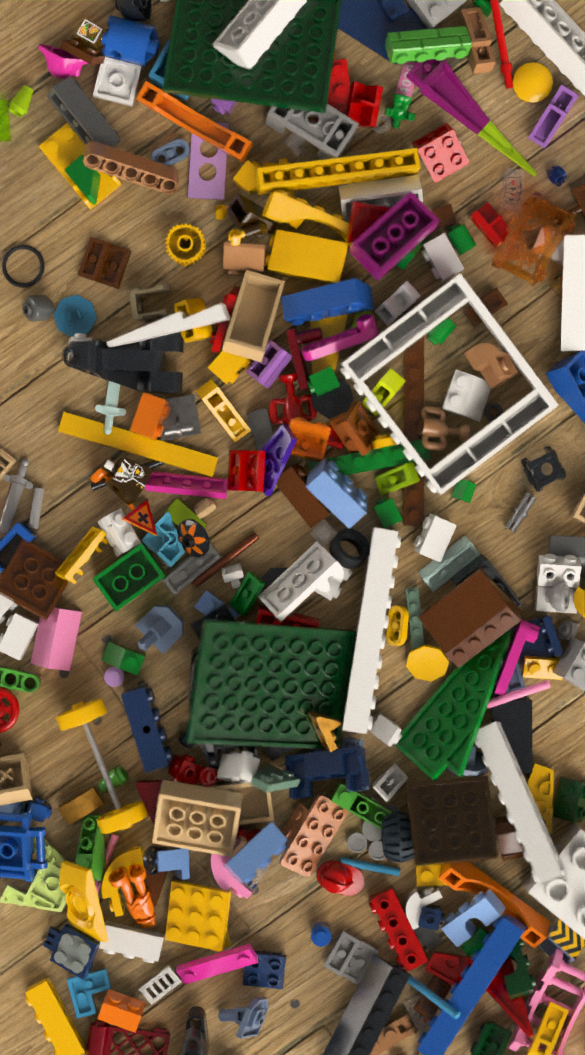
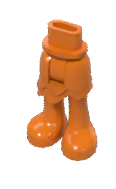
[108,864,156,929]

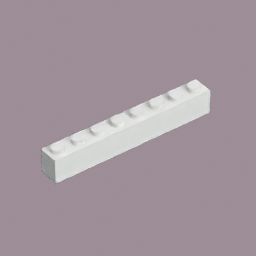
[475,721,567,884]

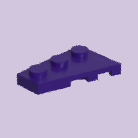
[260,424,297,496]

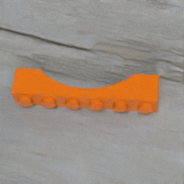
[136,81,253,163]
[439,861,551,948]

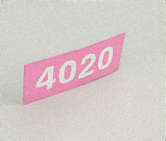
[396,61,418,97]

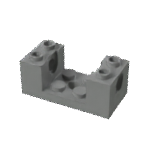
[266,104,359,160]

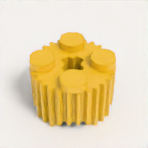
[165,223,206,266]

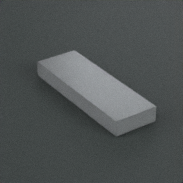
[162,543,221,595]

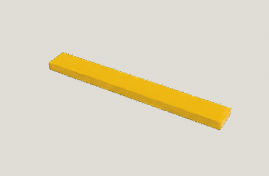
[58,412,218,478]

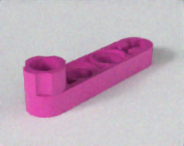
[301,314,379,361]
[493,619,540,696]

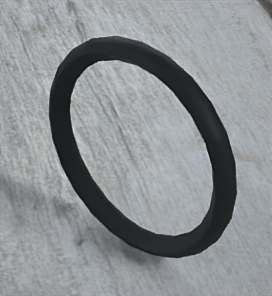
[2,245,44,288]

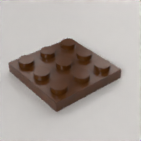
[0,539,69,620]

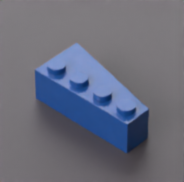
[281,278,374,325]

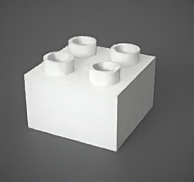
[523,823,585,939]

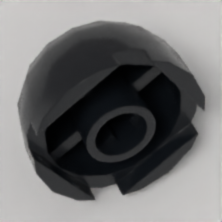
[115,0,152,22]

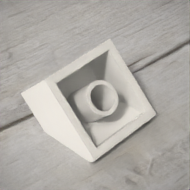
[441,370,491,422]

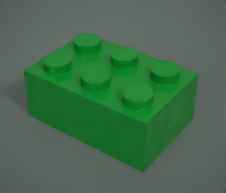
[92,543,167,612]

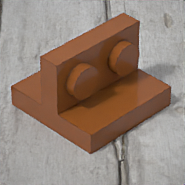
[329,400,380,456]

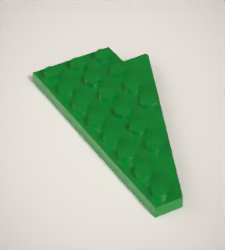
[393,630,513,781]

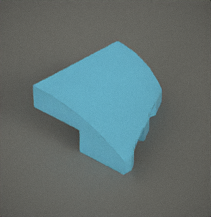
[141,512,185,568]

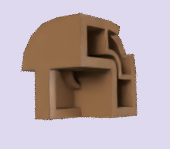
[465,343,518,389]

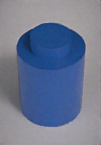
[311,922,331,947]

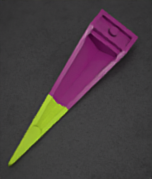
[406,59,537,177]

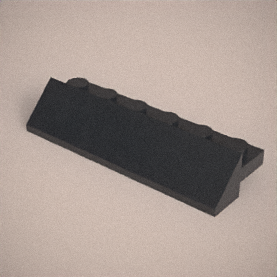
[322,954,410,1055]

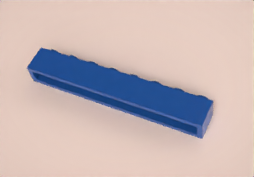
[417,913,527,1055]

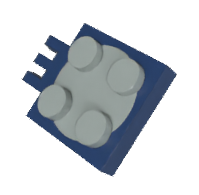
[43,923,101,980]

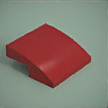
[228,450,266,492]

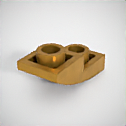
[57,786,105,825]

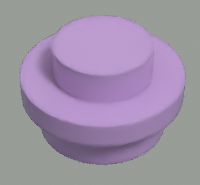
[104,667,124,687]

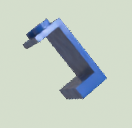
[0,522,38,572]

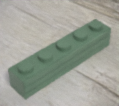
[405,587,424,650]

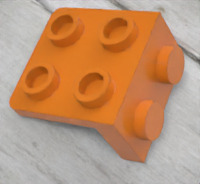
[289,417,331,461]

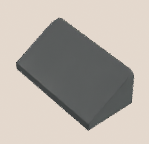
[247,408,274,451]

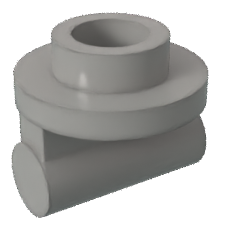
[558,620,579,643]

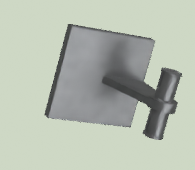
[161,394,201,441]

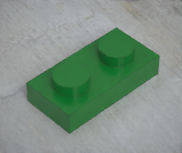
[230,571,266,616]

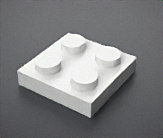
[93,57,142,107]

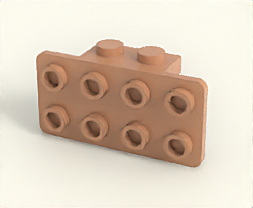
[279,794,348,877]

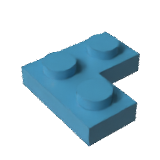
[67,968,111,1019]

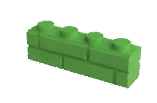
[385,26,472,64]

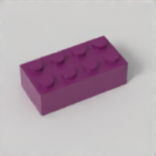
[349,191,439,281]

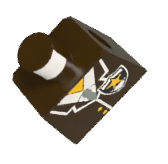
[101,457,153,505]

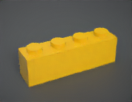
[25,977,86,1055]

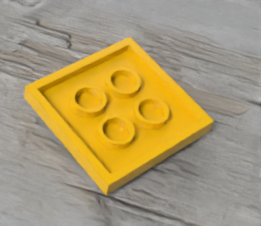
[165,880,231,952]

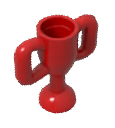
[268,374,317,425]

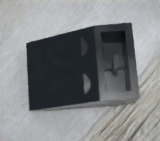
[450,554,523,607]

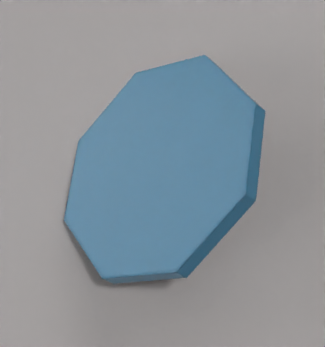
[54,295,97,337]

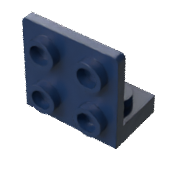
[510,615,563,665]

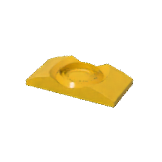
[59,861,108,943]

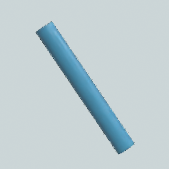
[340,857,400,876]

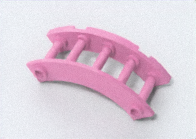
[508,949,585,1055]

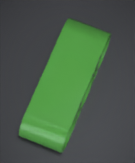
[0,666,41,692]

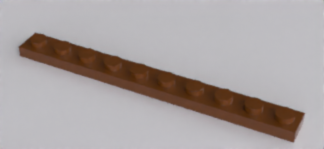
[403,335,424,526]

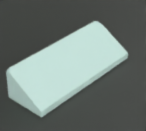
[418,536,480,592]

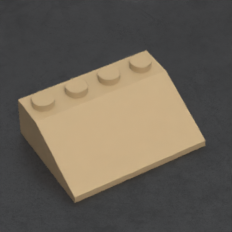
[152,780,243,857]

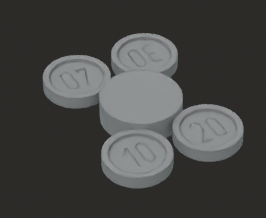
[347,797,401,861]

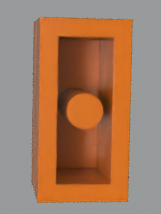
[130,392,170,441]
[98,989,146,1033]

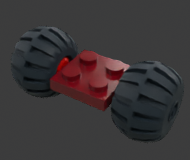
[381,811,497,863]

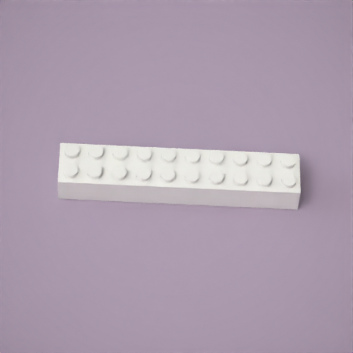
[342,527,401,734]

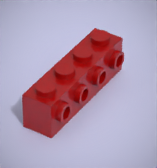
[369,885,429,972]

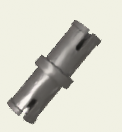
[504,492,537,533]

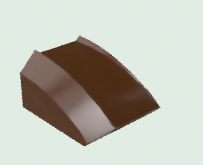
[495,816,547,861]

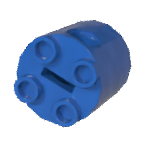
[102,15,160,66]

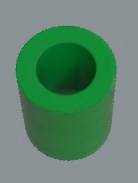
[447,223,477,256]
[426,318,457,346]

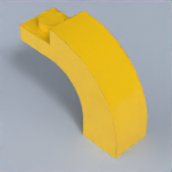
[102,845,144,917]

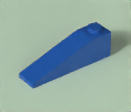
[546,350,585,423]

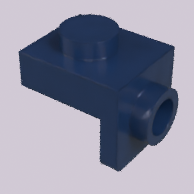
[418,905,444,931]

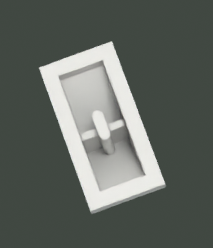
[372,763,408,802]

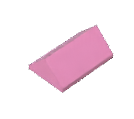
[31,606,82,671]

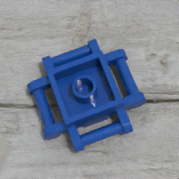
[0,812,48,882]

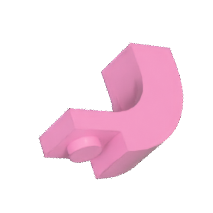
[211,835,252,899]

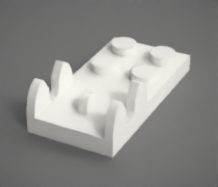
[258,542,344,621]

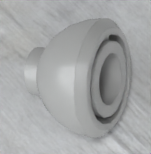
[545,584,570,612]

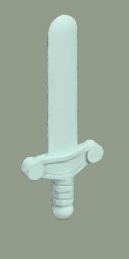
[95,381,126,435]

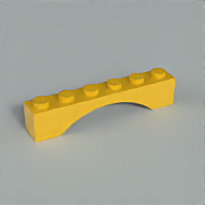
[262,190,353,248]

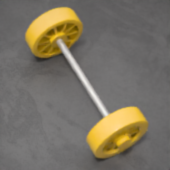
[55,698,148,834]

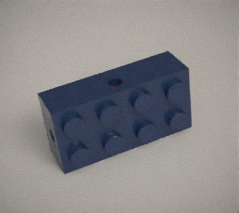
[121,684,173,773]

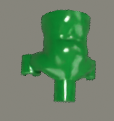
[384,93,416,129]

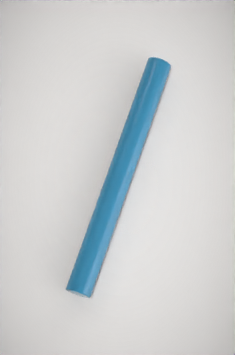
[397,966,460,1019]

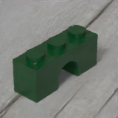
[504,938,536,999]

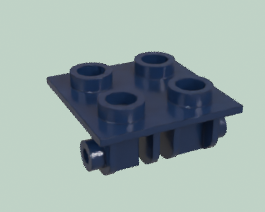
[243,950,286,989]

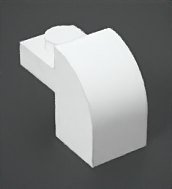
[374,281,421,326]
[405,886,443,930]

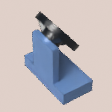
[143,846,190,879]

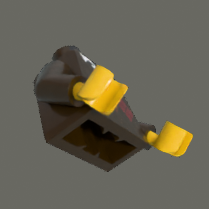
[215,194,276,246]

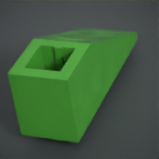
[330,780,393,829]
[75,815,106,881]

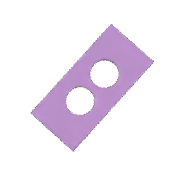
[188,122,229,200]

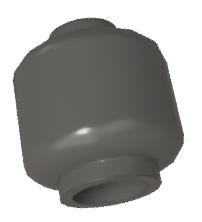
[22,295,54,322]

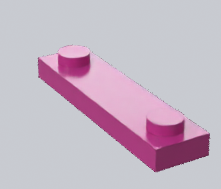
[145,471,228,499]
[176,944,258,984]

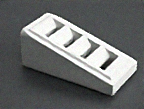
[139,964,182,1005]

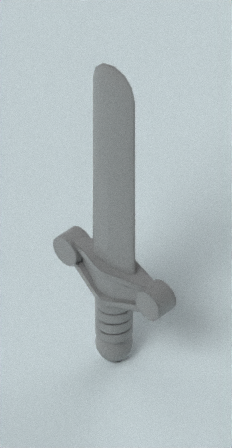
[0,458,34,534]

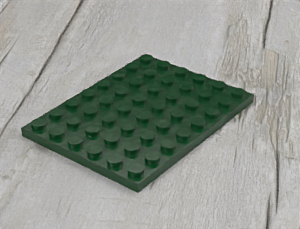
[162,0,342,113]
[185,619,357,749]

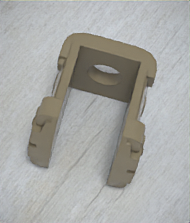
[130,282,175,322]

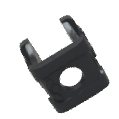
[521,446,567,492]

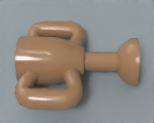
[418,406,470,451]

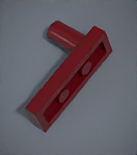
[286,327,323,390]

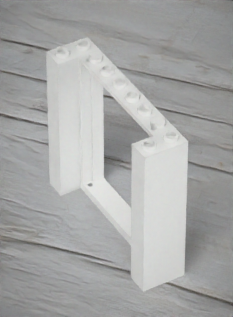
[340,274,558,495]

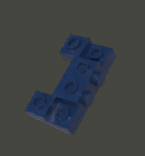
[285,746,370,799]

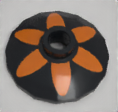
[177,519,210,557]

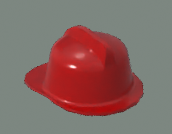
[317,860,364,896]

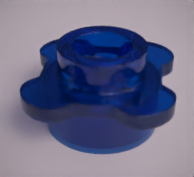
[547,166,567,187]

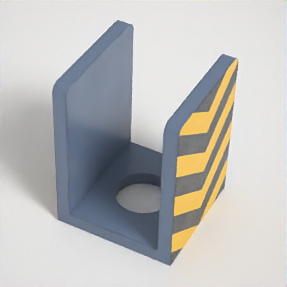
[538,919,585,964]

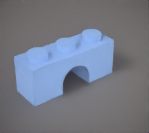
[441,889,506,947]

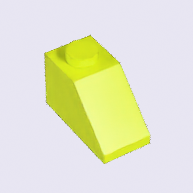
[361,368,406,416]

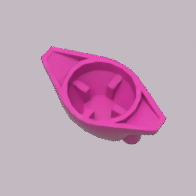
[39,44,88,79]

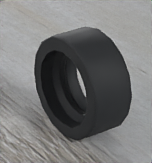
[329,529,370,569]

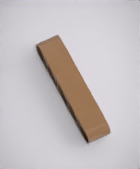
[83,141,179,194]

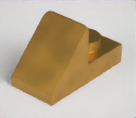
[308,711,343,752]

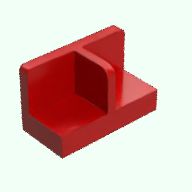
[346,82,383,128]
[469,203,513,249]

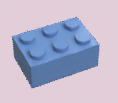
[306,458,367,529]
[224,822,288,884]

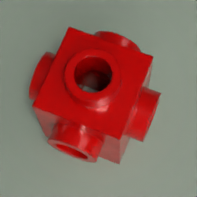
[167,754,204,785]

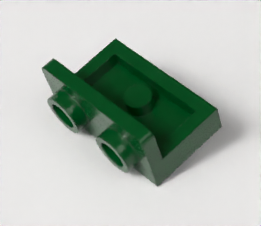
[553,777,585,823]
[470,1021,513,1055]

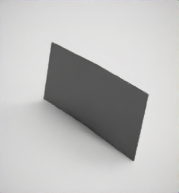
[414,927,442,951]

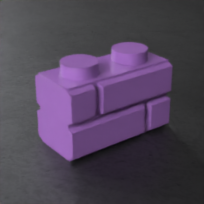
[246,339,292,389]

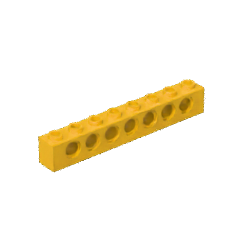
[254,148,421,195]

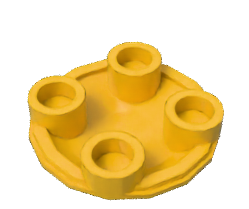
[513,62,553,103]

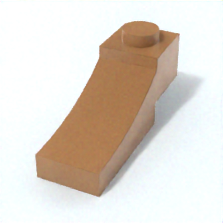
[460,7,496,74]

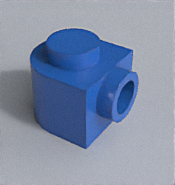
[26,797,53,822]

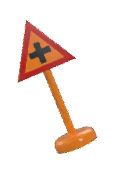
[90,468,157,536]

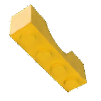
[233,160,311,232]

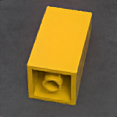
[265,229,348,285]

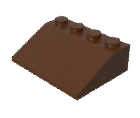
[419,568,521,668]

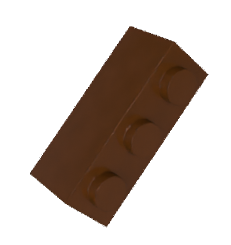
[276,463,331,528]

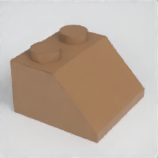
[223,242,266,276]

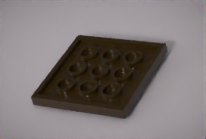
[406,776,498,867]

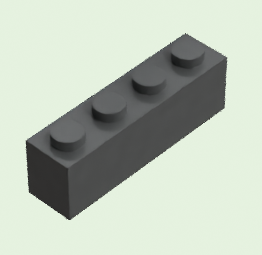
[47,76,121,148]

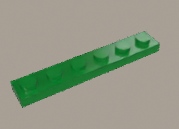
[308,440,431,475]

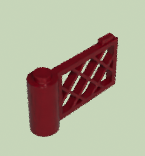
[85,1019,170,1055]

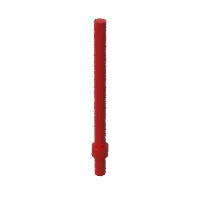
[490,0,513,89]

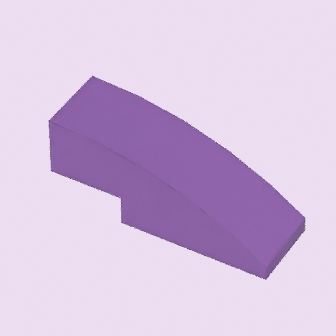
[528,83,579,148]

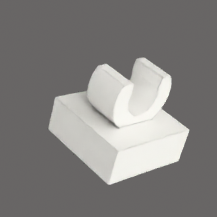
[221,563,244,589]

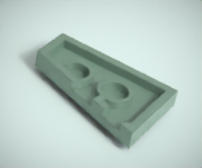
[250,763,300,792]

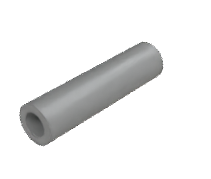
[28,487,44,529]

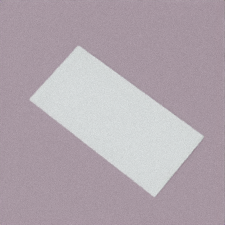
[561,235,585,351]

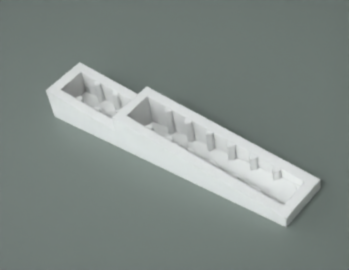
[107,303,231,347]

